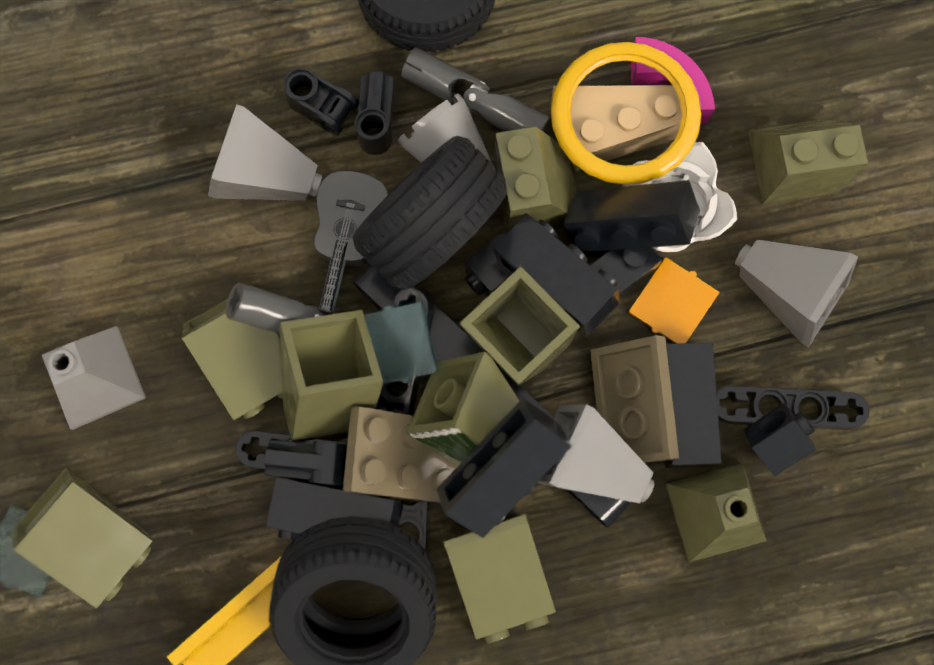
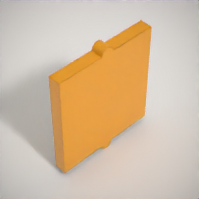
[628,257,720,344]

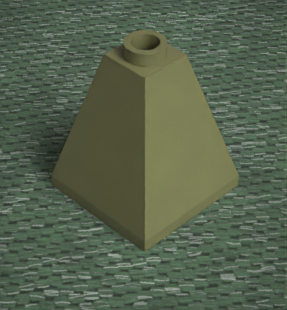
[665,463,767,562]

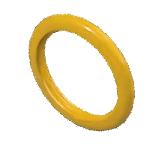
[551,42,702,185]

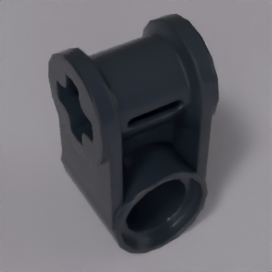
[283,68,359,136]

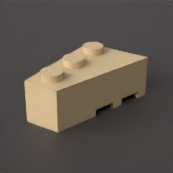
[550,85,682,171]

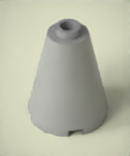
[398,93,493,164]

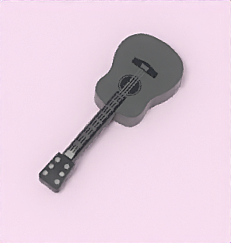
[314,171,388,312]

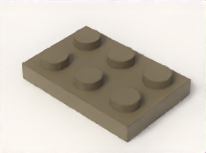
[590,335,679,463]
[343,406,458,504]

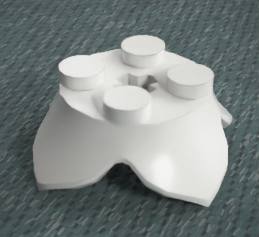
[622,142,737,252]

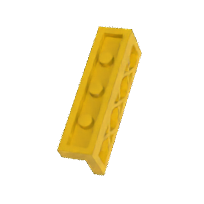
[167,558,280,665]

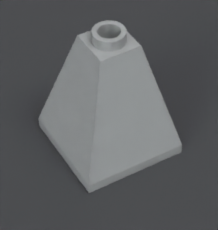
[208,104,322,201]
[735,240,858,348]
[42,326,146,430]
[537,404,654,503]

